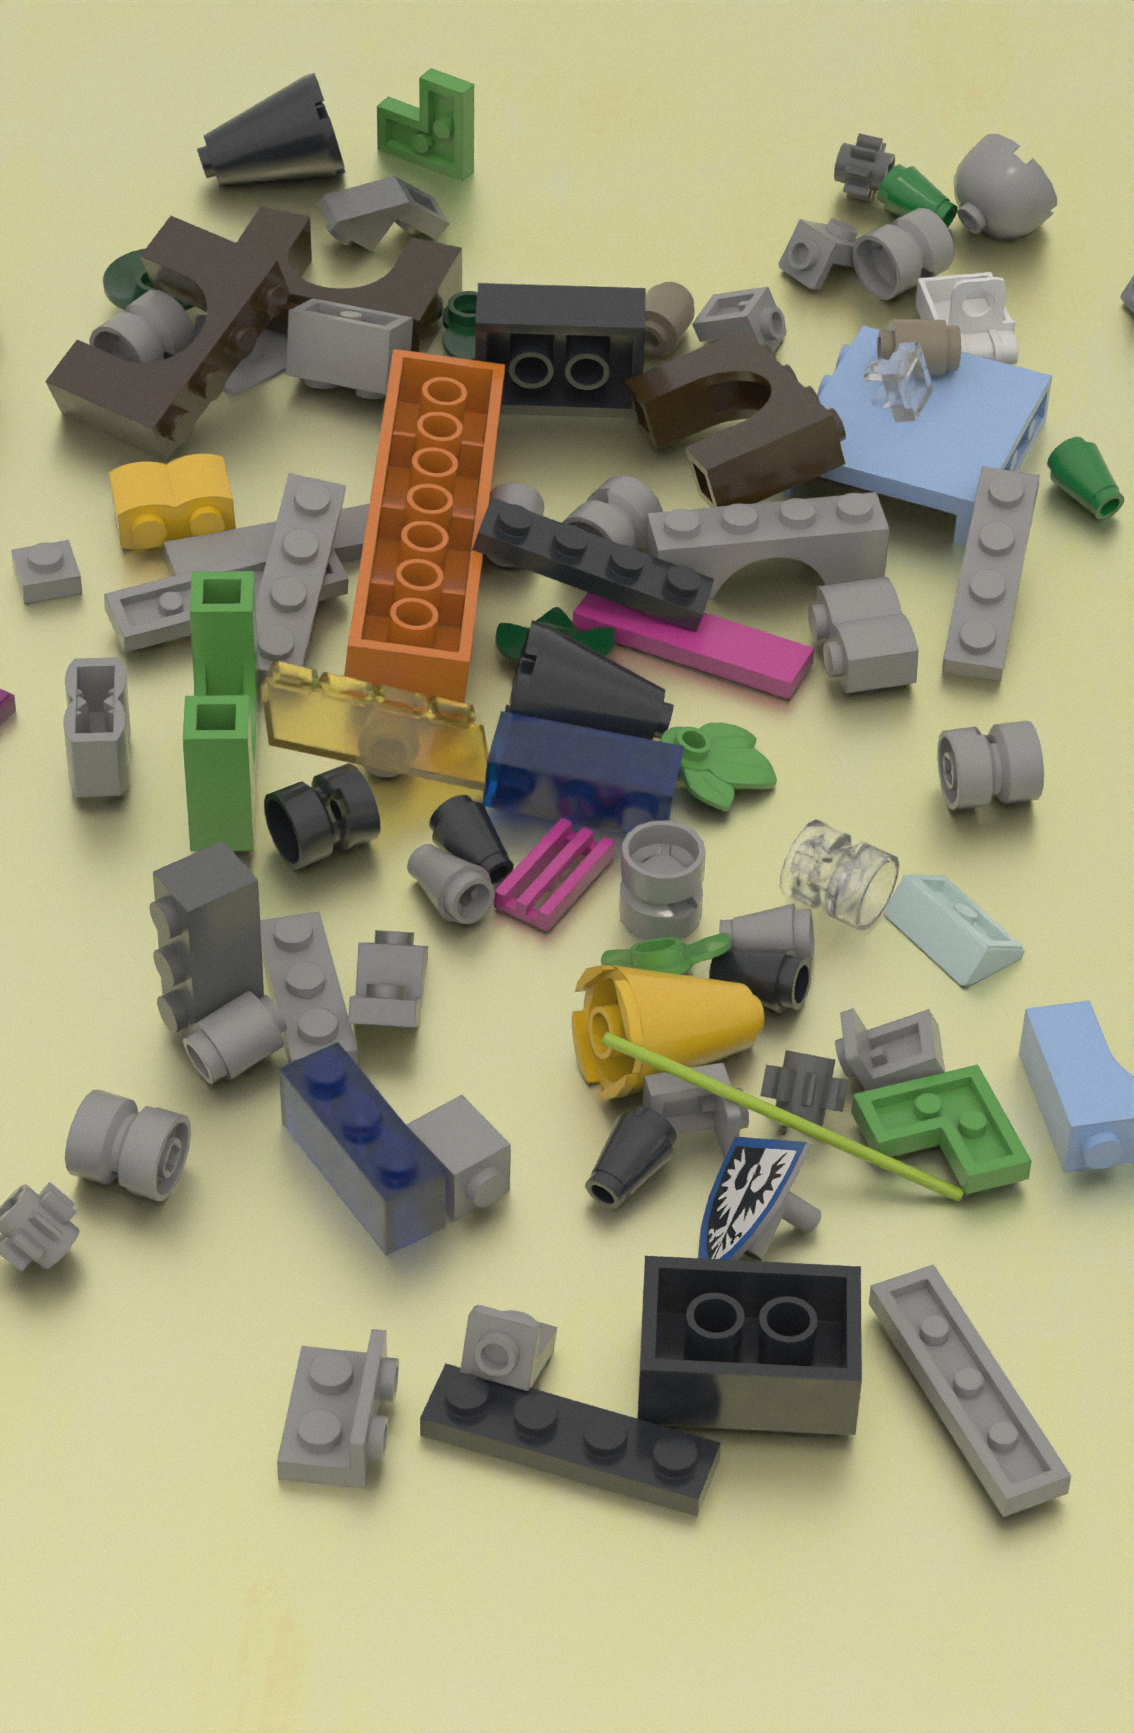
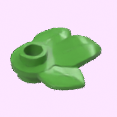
[658,722,777,811]
[601,933,731,975]

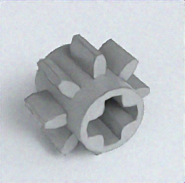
[0,1182,80,1272]

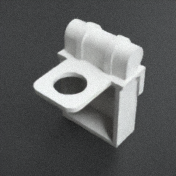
[915,272,1019,364]

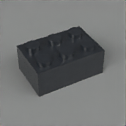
[475,283,646,418]
[637,1256,862,1435]

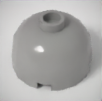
[953,134,1057,241]

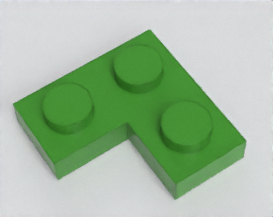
[377,68,474,182]
[851,1064,1032,1194]

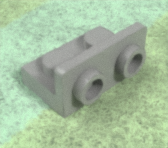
[277,1329,399,1489]

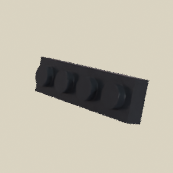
[472,497,714,632]
[420,1363,721,1517]

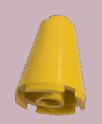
[571,964,764,1099]

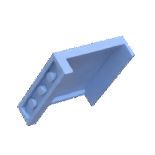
[782,326,1052,546]

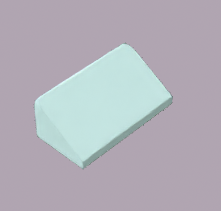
[884,874,1025,986]

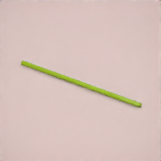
[601,1031,964,1202]

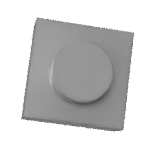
[11,540,82,604]

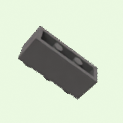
[149,841,264,1038]

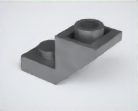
[317,176,449,251]
[348,930,429,1027]

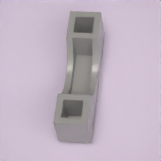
[646,492,889,600]

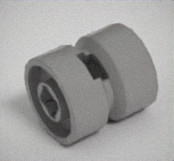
[852,208,954,300]
[89,290,194,363]
[561,475,663,551]
[937,720,1044,810]
[619,820,706,940]
[65,1090,191,1201]

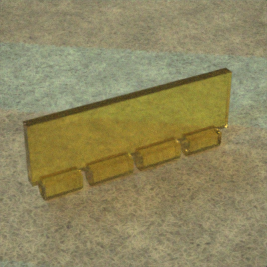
[261,660,494,792]

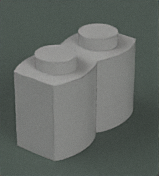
[808,577,919,693]
[63,657,131,797]

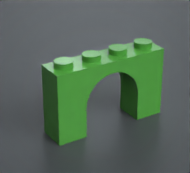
[183,571,259,851]

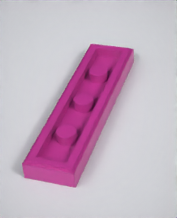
[572,592,814,699]

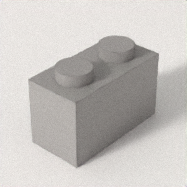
[286,298,413,399]

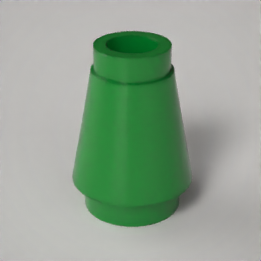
[877,164,958,228]
[1047,437,1124,520]

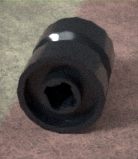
[264,763,381,870]

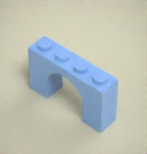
[1019,1000,1134,1172]

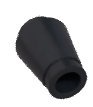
[429,795,514,887]
[709,949,811,1013]
[585,1106,677,1209]

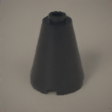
[197,73,346,186]
[499,620,674,748]

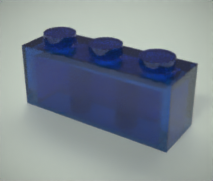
[482,711,684,834]
[279,1042,445,1256]

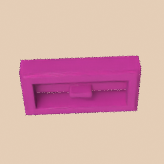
[494,817,616,932]

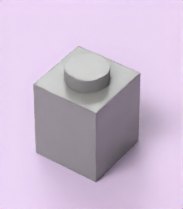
[406,1095,511,1221]

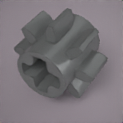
[834,133,895,202]
[760,1050,849,1126]

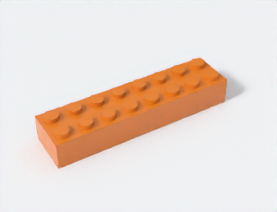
[341,349,505,716]

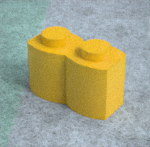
[109,454,236,550]

